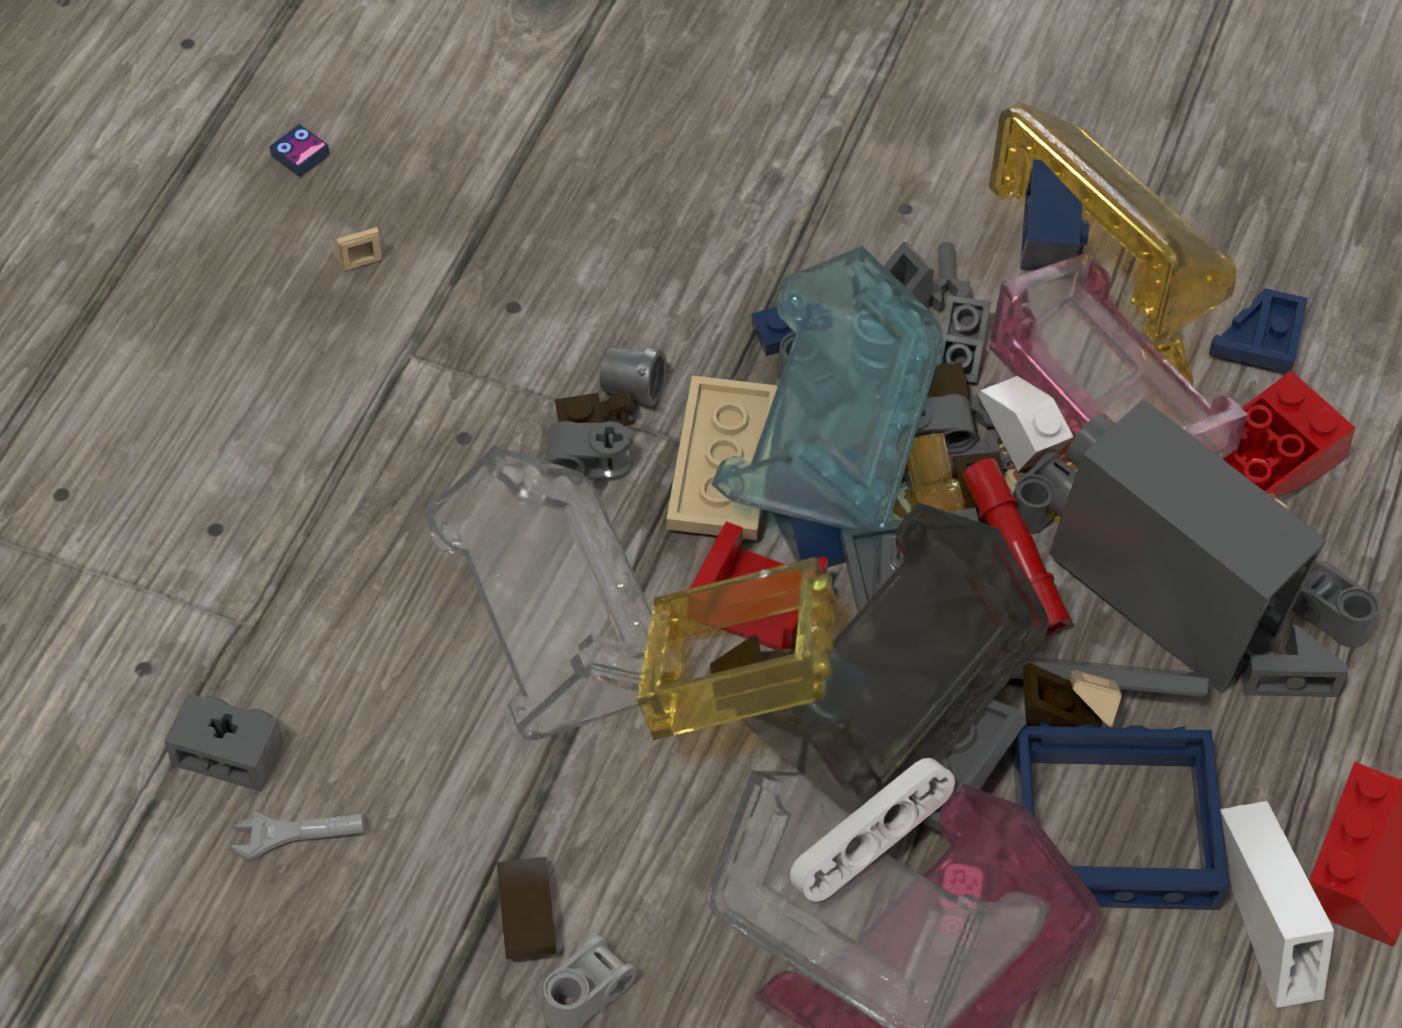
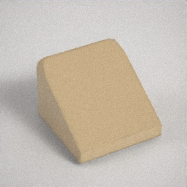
[333,227,382,271]
[1070,670,1122,727]

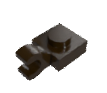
[555,392,635,426]

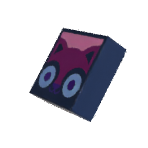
[269,124,329,177]

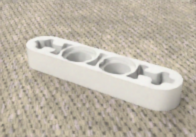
[790,758,955,902]

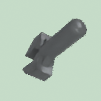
[930,242,970,313]

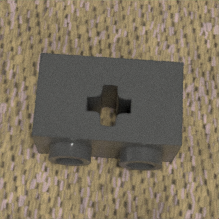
[164,693,284,792]

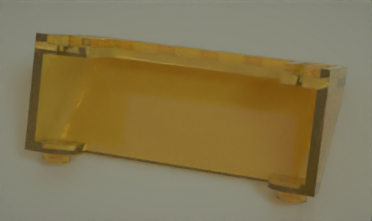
[989,102,1237,344]

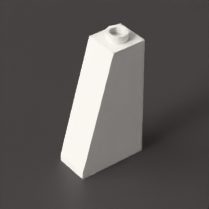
[1220,801,1334,1008]

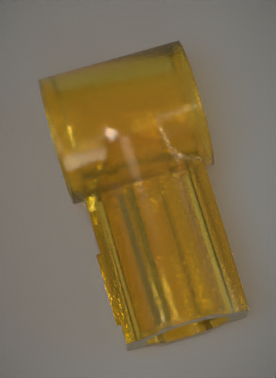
[903,433,965,517]

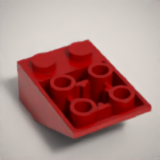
[1198,371,1355,499]

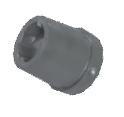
[600,348,667,406]

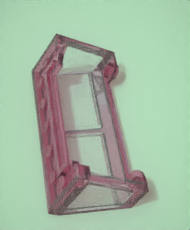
[989,253,1248,459]

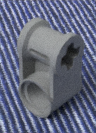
[543,935,638,1028]

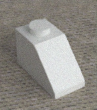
[978,376,1074,471]

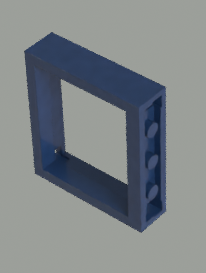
[1013,723,1228,910]

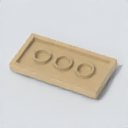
[666,376,779,540]

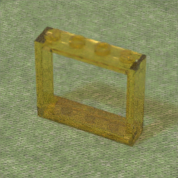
[637,557,836,740]

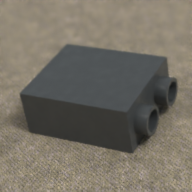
[1049,398,1326,694]

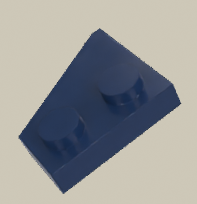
[1208,288,1308,373]

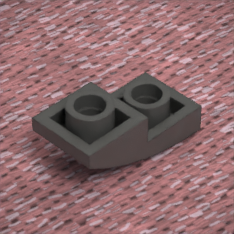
[935,295,991,384]

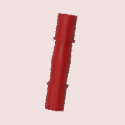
[962,458,1072,637]

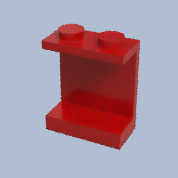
[688,521,832,650]

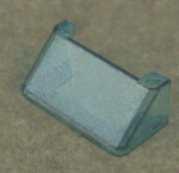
[712,246,943,534]

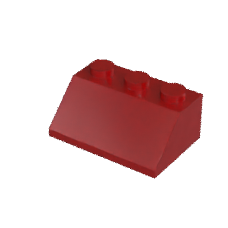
[1308,762,1402,947]

